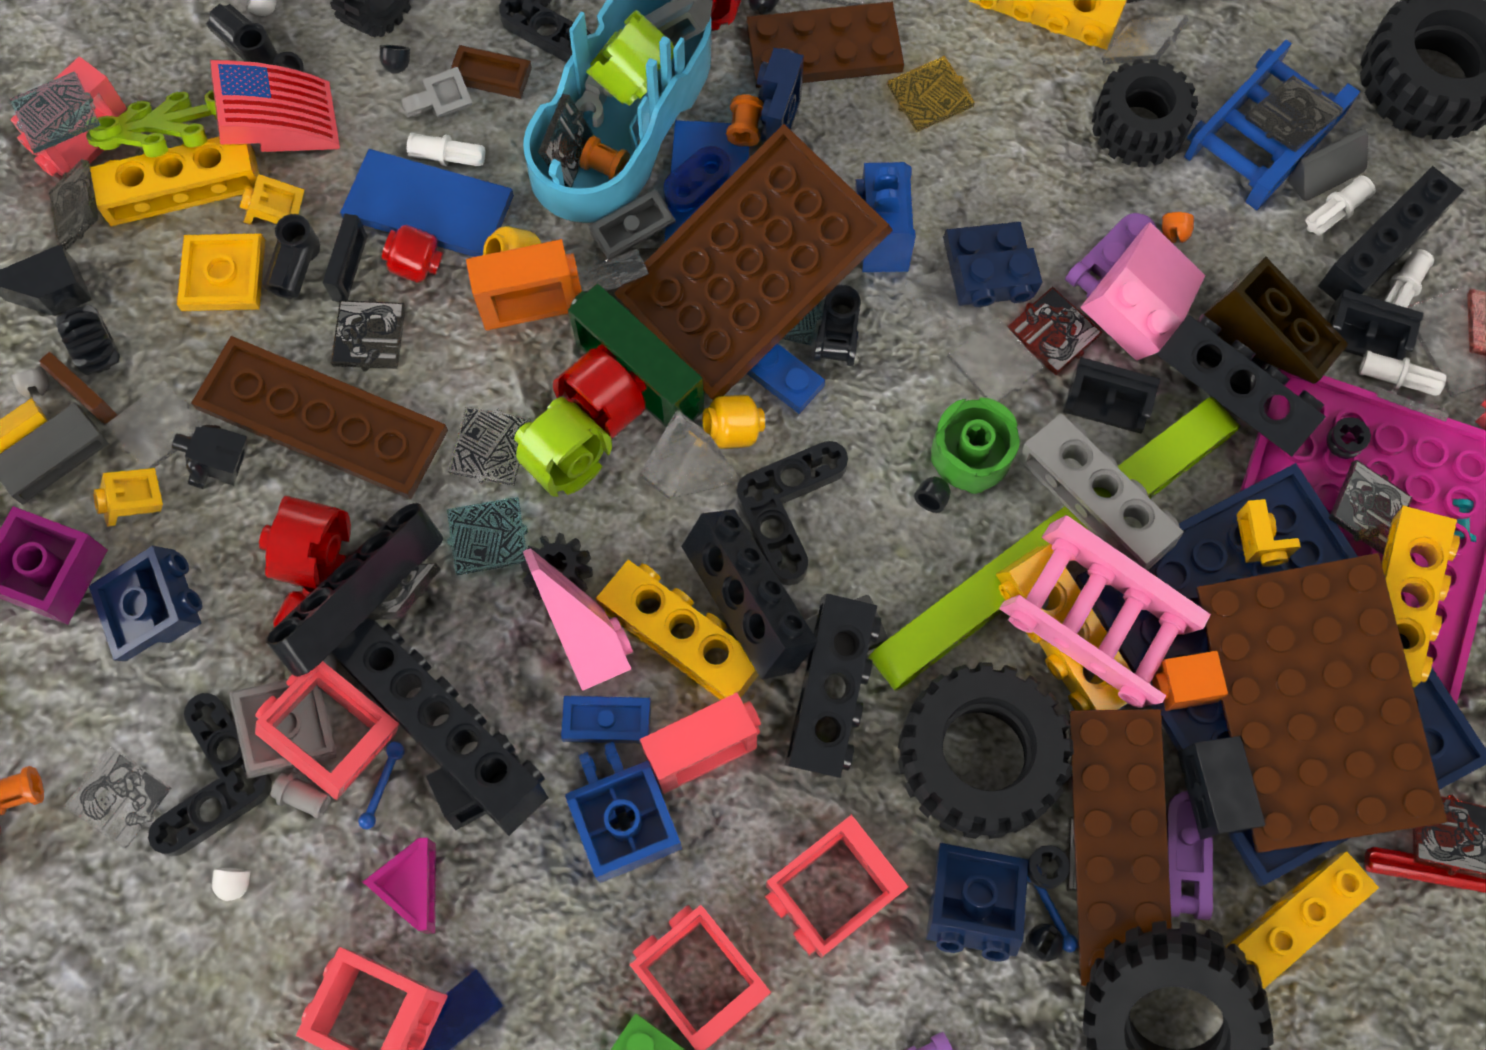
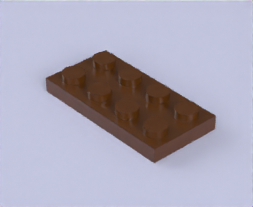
[747,1,904,88]

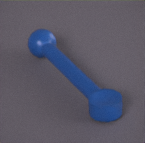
[358,741,405,830]
[1027,866,1078,952]

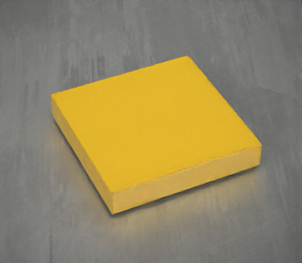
[177,233,266,311]

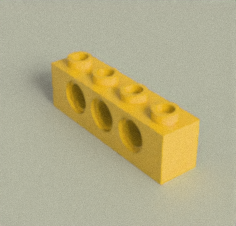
[969,0,1127,50]
[89,136,259,226]
[1381,506,1460,689]
[996,544,1132,710]
[596,559,759,700]
[1225,851,1379,989]

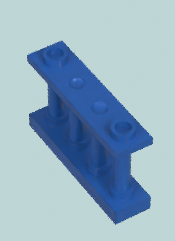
[1184,40,1360,211]

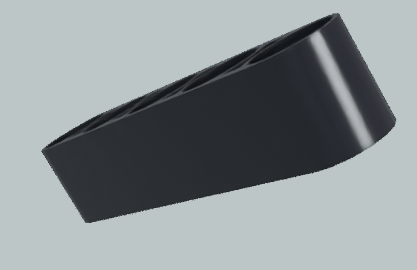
[266,503,443,676]

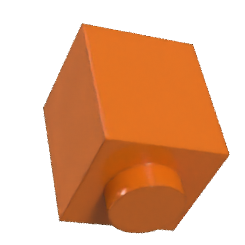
[1152,651,1228,711]

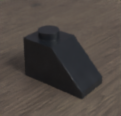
[0,244,92,316]

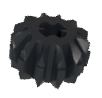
[56,304,120,375]
[521,532,593,600]

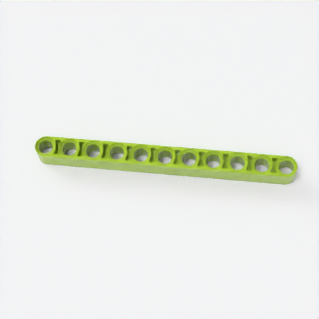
[868,396,1241,692]

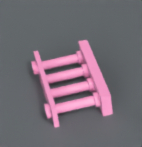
[999,515,1211,708]

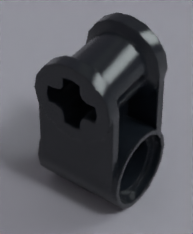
[814,285,861,367]

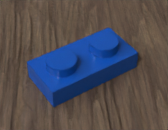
[747,343,825,414]
[561,696,651,744]

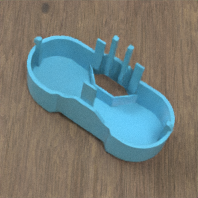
[523,0,711,223]

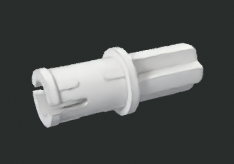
[407,132,485,166]
[1305,175,1376,236]
[1383,249,1434,308]
[1358,350,1446,396]

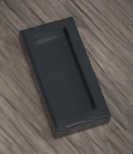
[322,213,368,302]

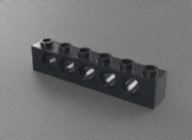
[332,616,549,836]

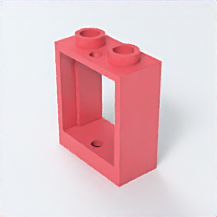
[10,56,127,182]
[255,661,399,801]
[639,692,761,794]
[765,814,908,958]
[630,905,771,1050]
[296,947,448,1050]

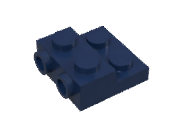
[757,48,804,143]
[943,221,1043,307]
[89,545,202,662]
[926,843,1028,962]

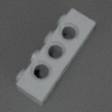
[1019,413,1184,571]

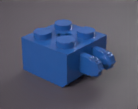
[855,162,916,272]
[565,742,683,883]

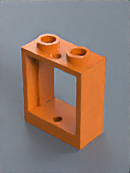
[466,239,582,331]

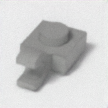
[401,67,472,118]
[574,75,613,128]

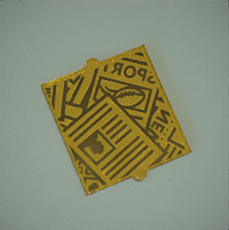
[887,55,975,132]

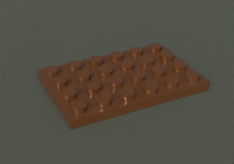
[614,124,893,400]
[1196,553,1447,853]

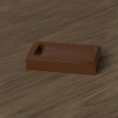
[450,45,532,99]
[39,351,119,426]

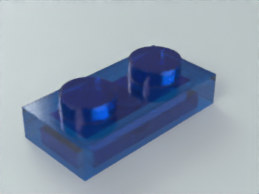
[423,969,506,1050]

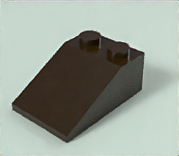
[1203,256,1348,384]

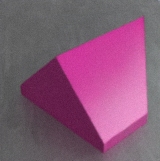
[362,838,436,934]

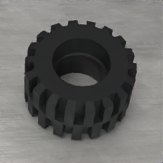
[1092,59,1198,167]

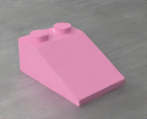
[1080,222,1206,361]
[523,548,633,691]

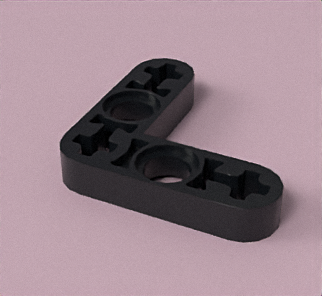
[499,0,591,63]
[737,441,848,586]
[148,693,272,856]

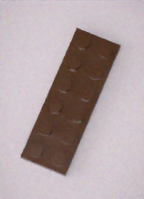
[191,336,448,500]
[1069,709,1172,986]

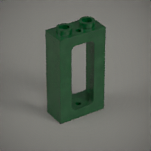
[568,283,705,437]

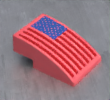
[210,60,340,152]

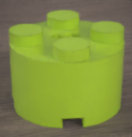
[586,10,674,106]
[514,397,612,497]

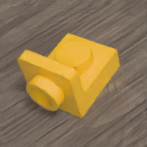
[239,174,305,225]
[93,468,163,527]
[1236,499,1301,567]

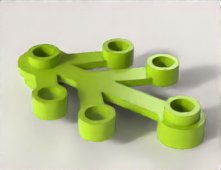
[86,90,217,157]

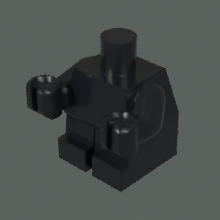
[172,425,247,489]

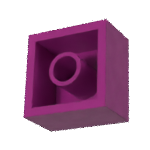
[0,506,108,625]

